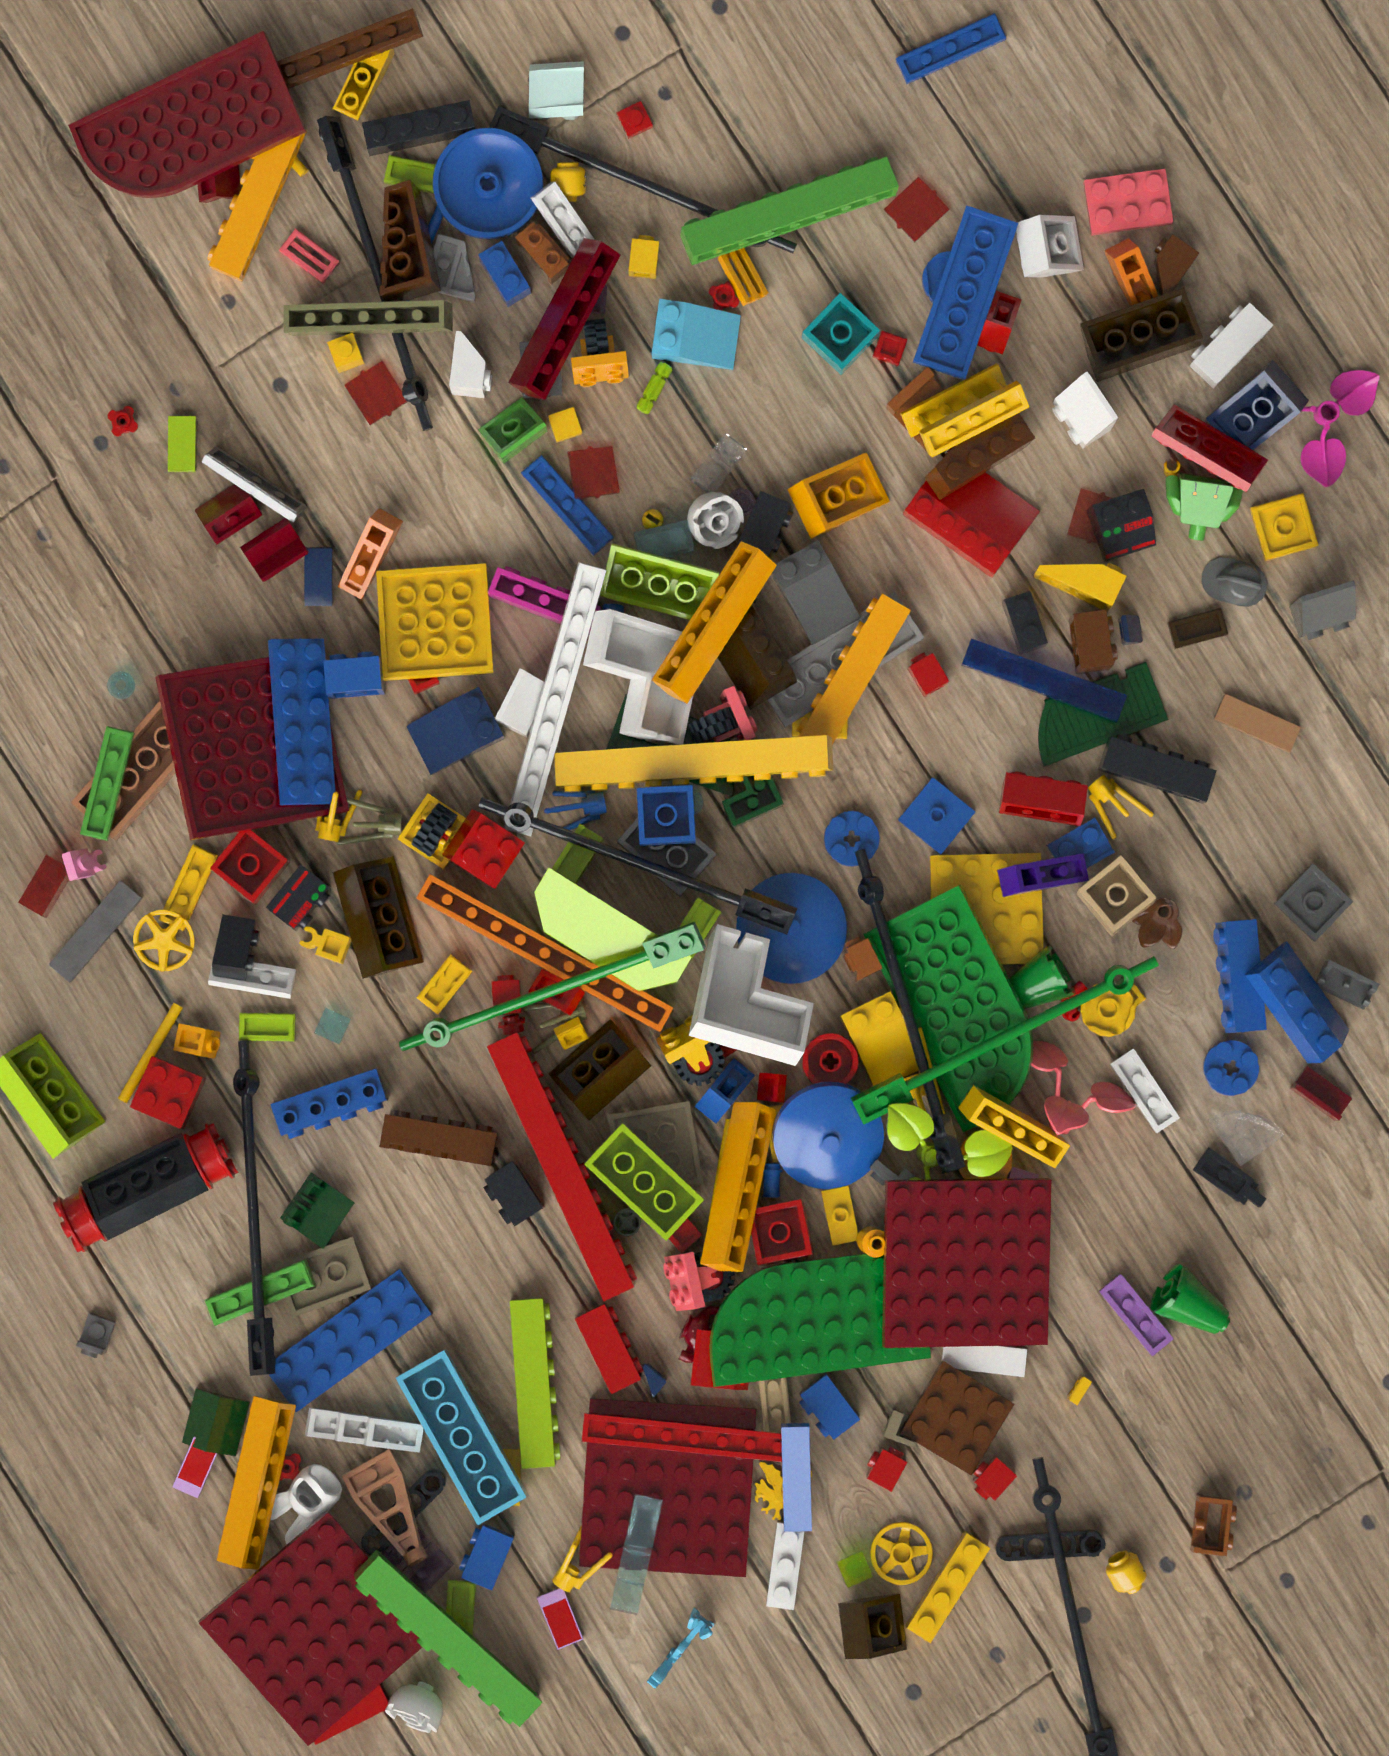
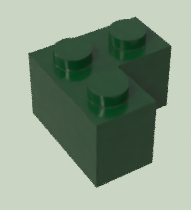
[722,776,784,829]

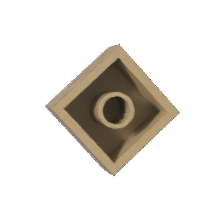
[1077,855,1156,937]

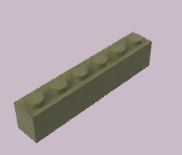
[284,300,453,336]

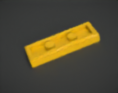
[158,844,219,932]

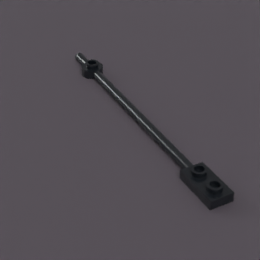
[489,106,797,254]
[317,116,433,431]
[478,797,797,935]
[855,849,966,1174]
[233,1040,276,1376]
[1032,1457,1118,1756]

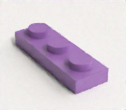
[1099,1274,1174,1356]

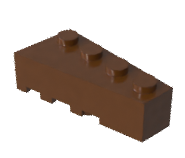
[379,180,441,302]
[925,413,1035,500]
[379,1110,498,1166]

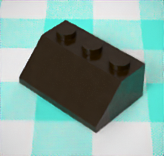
[717,605,797,710]
[549,1019,652,1121]

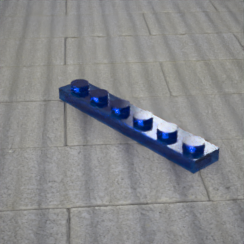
[961,638,1127,722]

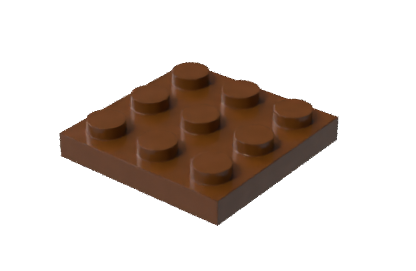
[899,1360,1015,1476]

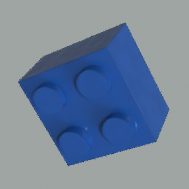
[323,652,385,699]
[637,785,696,846]

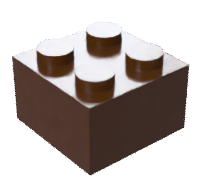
[1069,610,1118,674]

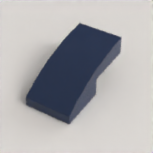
[304,547,333,606]

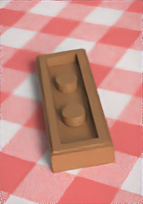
[1213,694,1301,753]

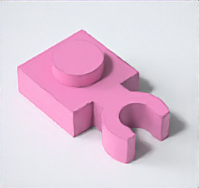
[62,848,107,881]

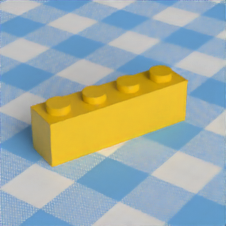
[958,1085,1070,1168]
[905,1531,990,1644]

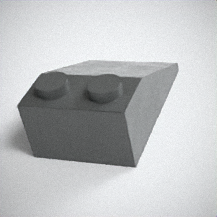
[772,541,861,645]
[1290,580,1356,640]

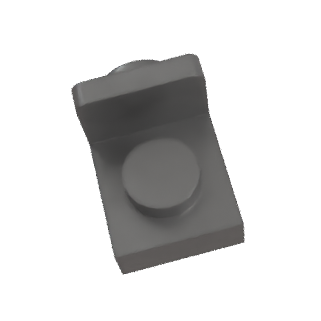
[76,1313,116,1358]

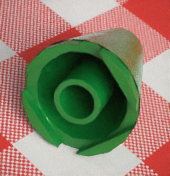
[1009,946,1075,1009]
[1150,1264,1230,1334]

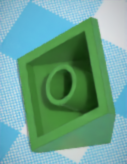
[478,397,548,464]

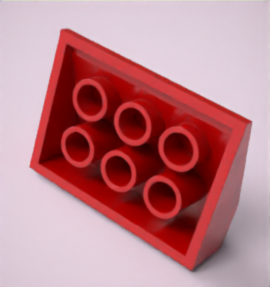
[903,448,1040,578]

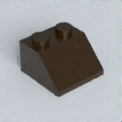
[838,1594,907,1659]

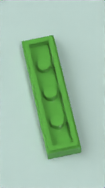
[80,726,135,841]
[205,1259,316,1326]

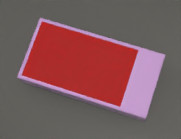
[173,1436,218,1498]
[537,1588,584,1650]

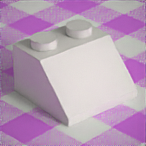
[1016,215,1084,278]
[449,331,492,398]
[495,668,544,738]

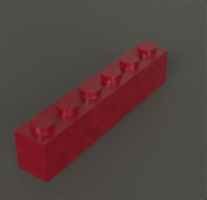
[508,238,621,400]

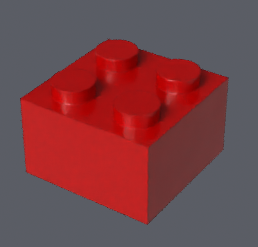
[442,809,525,889]
[210,830,290,905]
[130,1056,206,1129]
[751,1199,814,1266]

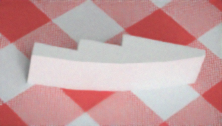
[305,1407,424,1453]

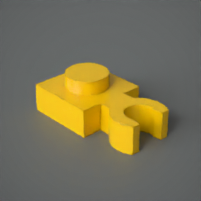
[299,927,352,965]

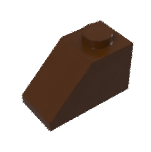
[1154,234,1199,295]

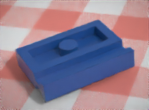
[1046,818,1115,868]

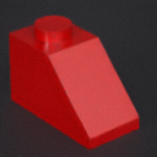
[977,291,1022,355]

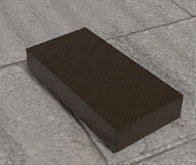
[1167,608,1228,650]

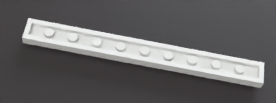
[504,562,606,836]

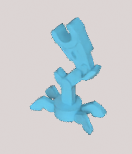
[647,1608,715,1689]

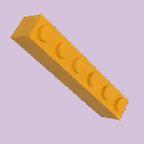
[208,129,307,282]
[652,541,777,704]
[796,594,911,745]
[700,1102,776,1272]
[216,1396,296,1570]

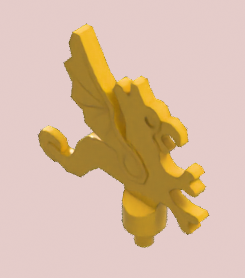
[755,1462,813,1520]

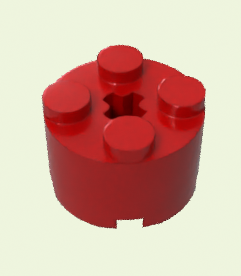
[802,1033,858,1084]

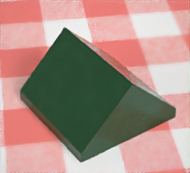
[182,1388,250,1456]

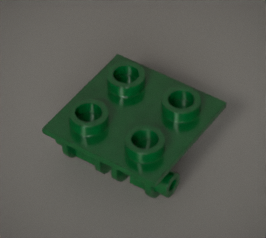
[280,1172,355,1249]

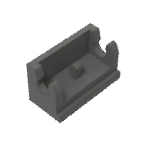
[1315,960,1380,1010]

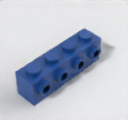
[1213,919,1267,1033]
[270,1069,388,1139]

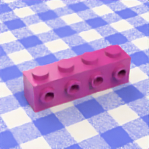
[488,566,601,635]

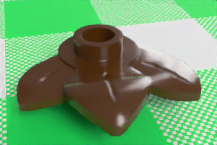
[1132,898,1183,949]

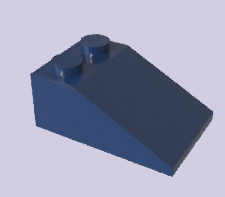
[1206,360,1309,450]
[406,687,505,775]

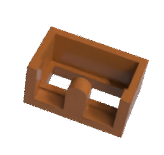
[515,222,570,285]
[843,936,882,982]
[1190,1494,1237,1557]

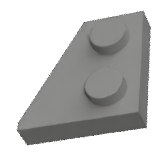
[433,234,476,303]

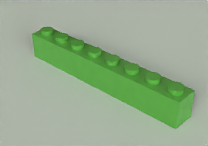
[680,157,899,265]
[354,1550,543,1727]

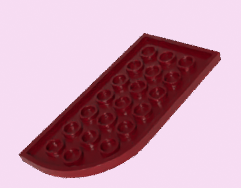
[68,31,307,198]

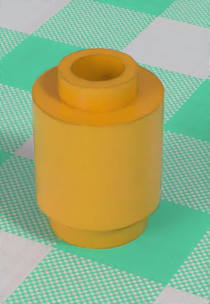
[857,1226,885,1257]

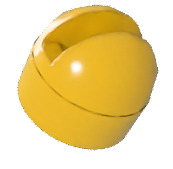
[642,509,664,532]

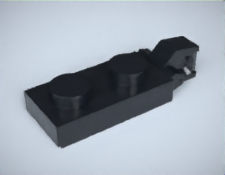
[1192,1147,1267,1208]

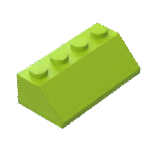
[599,543,719,620]
[0,1033,106,1159]

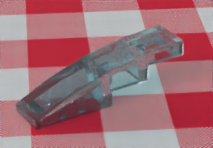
[610,1494,663,1615]

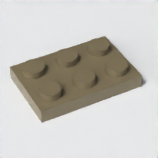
[274,1237,372,1317]

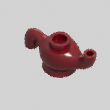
[678,1305,720,1363]

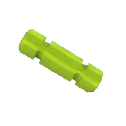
[637,362,672,414]

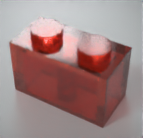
[18,855,69,918]

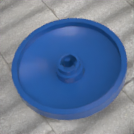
[433,128,543,239]
[736,873,847,984]
[772,1082,884,1189]

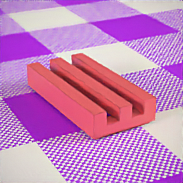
[279,228,340,284]

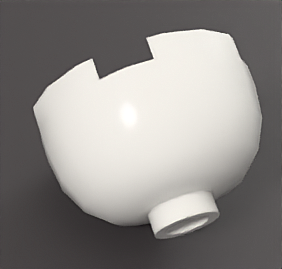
[687,492,744,549]
[385,1682,443,1733]

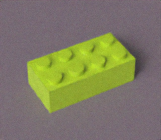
[584,1123,704,1241]

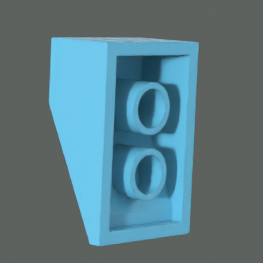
[652,299,741,370]

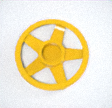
[133,910,195,972]
[870,1522,933,1585]

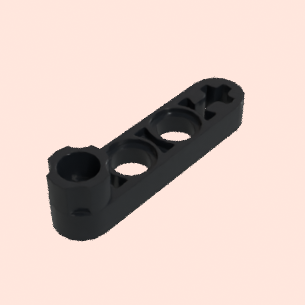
[361,1469,446,1555]
[995,1529,1106,1561]

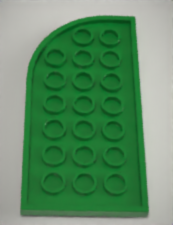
[863,885,1033,1132]
[709,1254,931,1387]

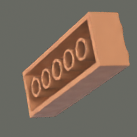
[71,701,176,841]

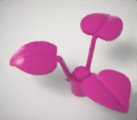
[1300,370,1379,487]

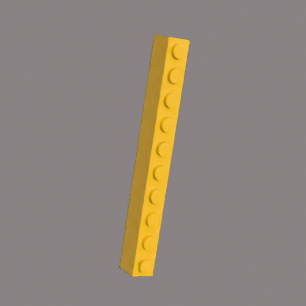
[554,735,833,792]

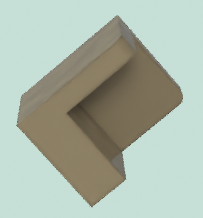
[883,1409,917,1448]

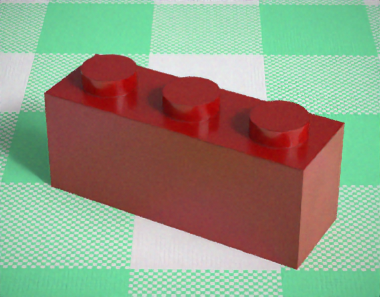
[999,771,1088,826]
[575,1303,644,1394]

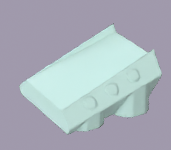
[529,61,584,120]

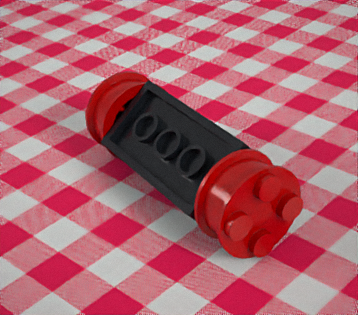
[53,1123,239,1252]

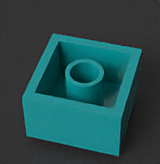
[801,293,880,375]

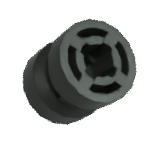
[613,1208,641,1237]

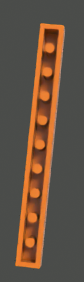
[416,874,674,1033]

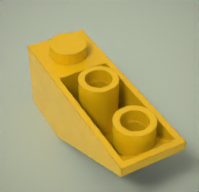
[333,49,395,121]

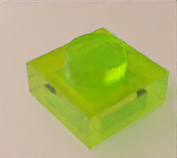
[836,1550,873,1588]

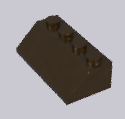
[1080,287,1203,382]
[332,856,424,979]

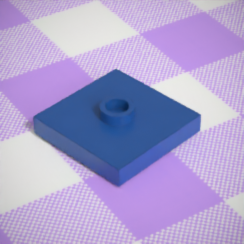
[898,778,975,855]

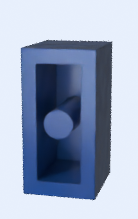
[478,241,531,307]
[799,1374,860,1440]
[459,1524,514,1590]

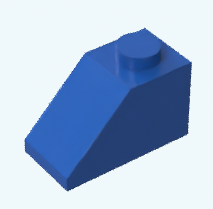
[695,1058,755,1124]

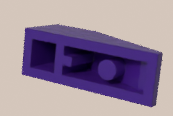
[997,853,1089,897]

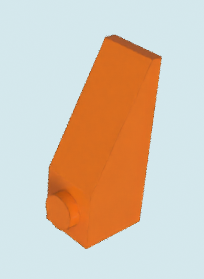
[1104,238,1158,306]
[338,508,403,600]

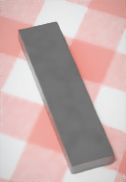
[202,446,307,522]
[49,880,143,983]

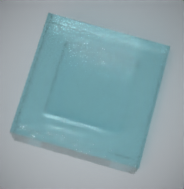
[314,1008,351,1045]

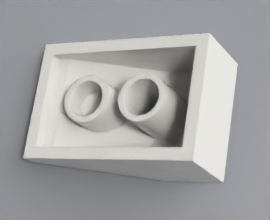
[1052,371,1118,448]

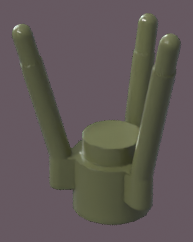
[336,798,401,845]
[522,1001,587,1054]

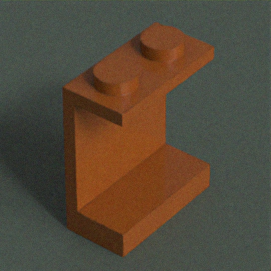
[886,367,944,454]

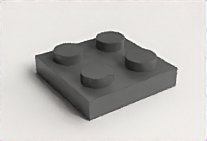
[1274,864,1353,942]

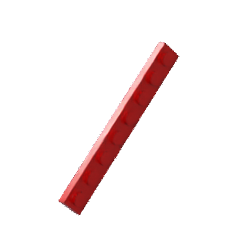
[581,1413,782,1462]

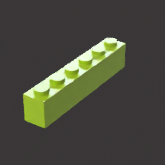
[510,1298,561,1469]

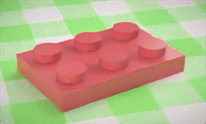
[1083,169,1173,236]

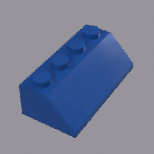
[1245,941,1349,1063]

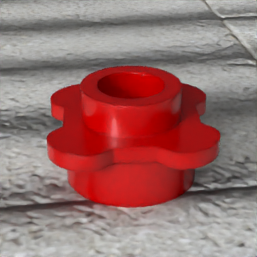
[709,281,739,311]
[107,406,138,437]
[498,1014,526,1035]
[279,1453,301,1481]

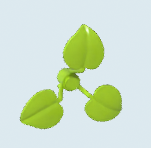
[887,1103,1012,1180]

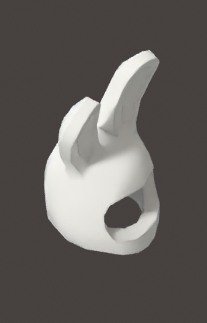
[271,1464,342,1544]

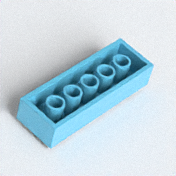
[396,1350,529,1525]

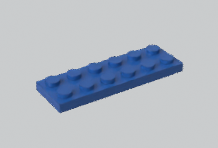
[913,205,1019,380]
[268,639,335,805]
[269,1269,432,1412]

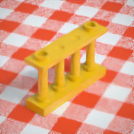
[900,363,1029,457]

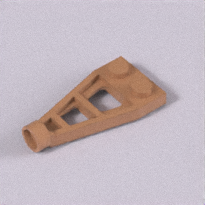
[342,1449,428,1567]

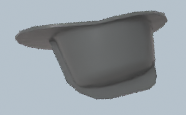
[1201,557,1267,607]

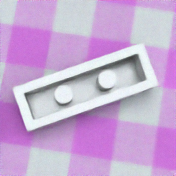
[1190,303,1273,389]

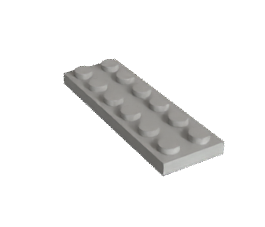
[767,591,924,728]

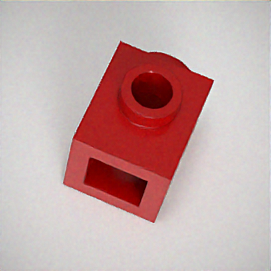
[866,1446,908,1492]
[973,1455,1017,1501]

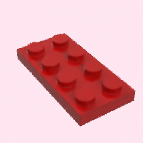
[1151,404,1268,492]

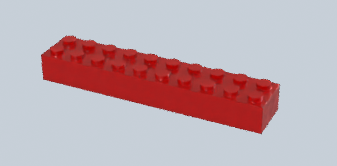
[487,1033,637,1301]

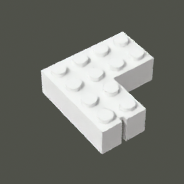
[583,609,693,746]
[689,924,814,1066]

